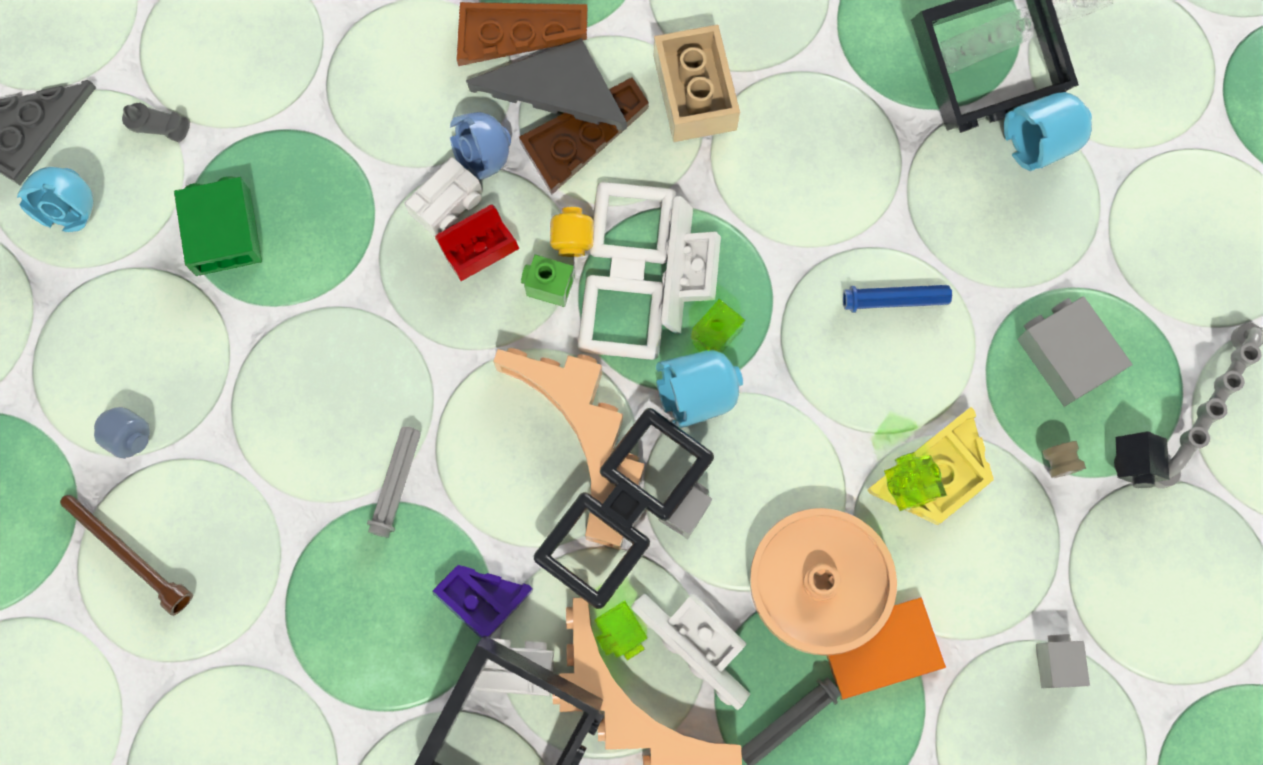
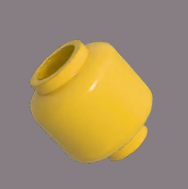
[550,207,594,257]

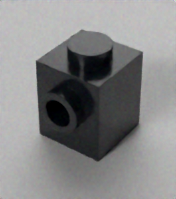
[1114,431,1170,488]

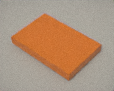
[826,597,946,700]

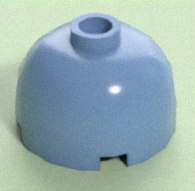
[450,112,511,180]

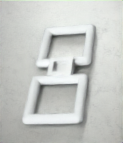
[578,182,676,360]

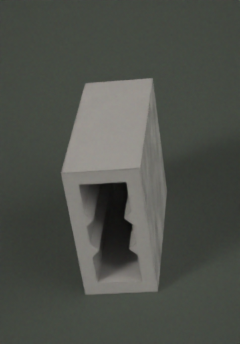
[1017,296,1133,407]

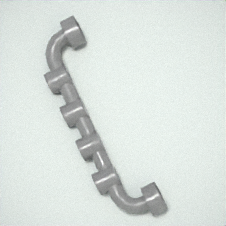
[1155,323,1263,489]

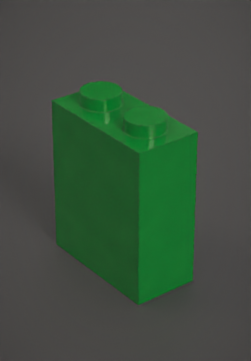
[174,176,262,276]

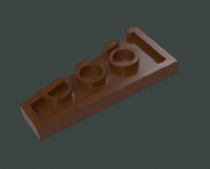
[519,77,649,195]

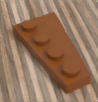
[457,2,588,66]

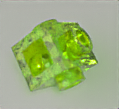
[884,452,947,511]

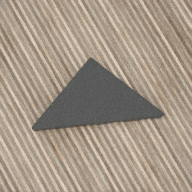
[466,38,627,131]
[0,80,96,185]

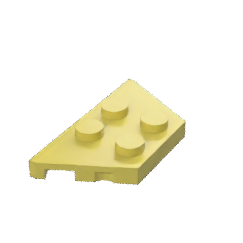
[867,407,994,525]

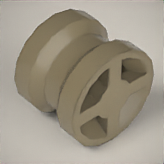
[1042,441,1086,478]

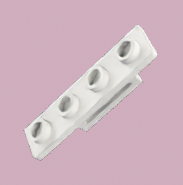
[659,196,721,334]
[630,593,750,710]

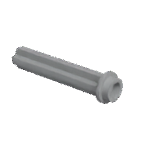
[367,427,421,538]

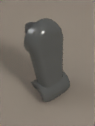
[122,103,190,142]

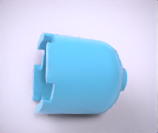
[1004,92,1092,171]
[656,350,743,429]

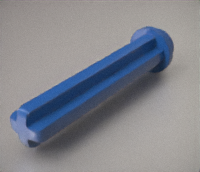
[843,285,953,313]

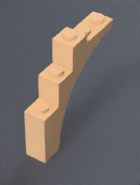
[493,348,644,550]
[552,598,742,765]

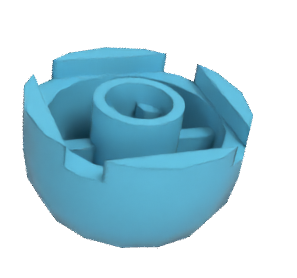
[17,167,94,232]

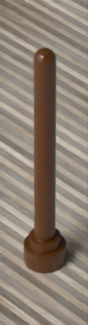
[60,495,193,616]

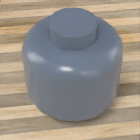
[94,407,150,459]

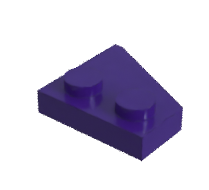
[432,565,533,639]

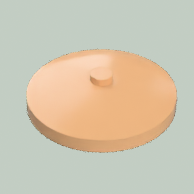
[750,508,897,656]

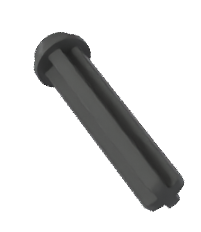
[741,677,841,765]

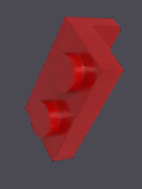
[435,204,520,281]

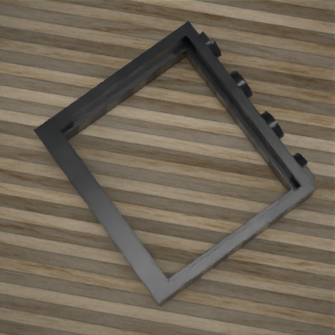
[911,0,1079,133]
[414,635,604,765]

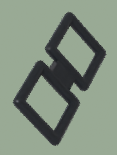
[533,408,714,609]

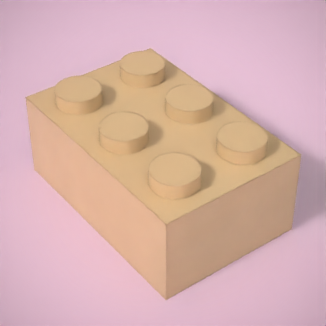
[653,25,740,142]

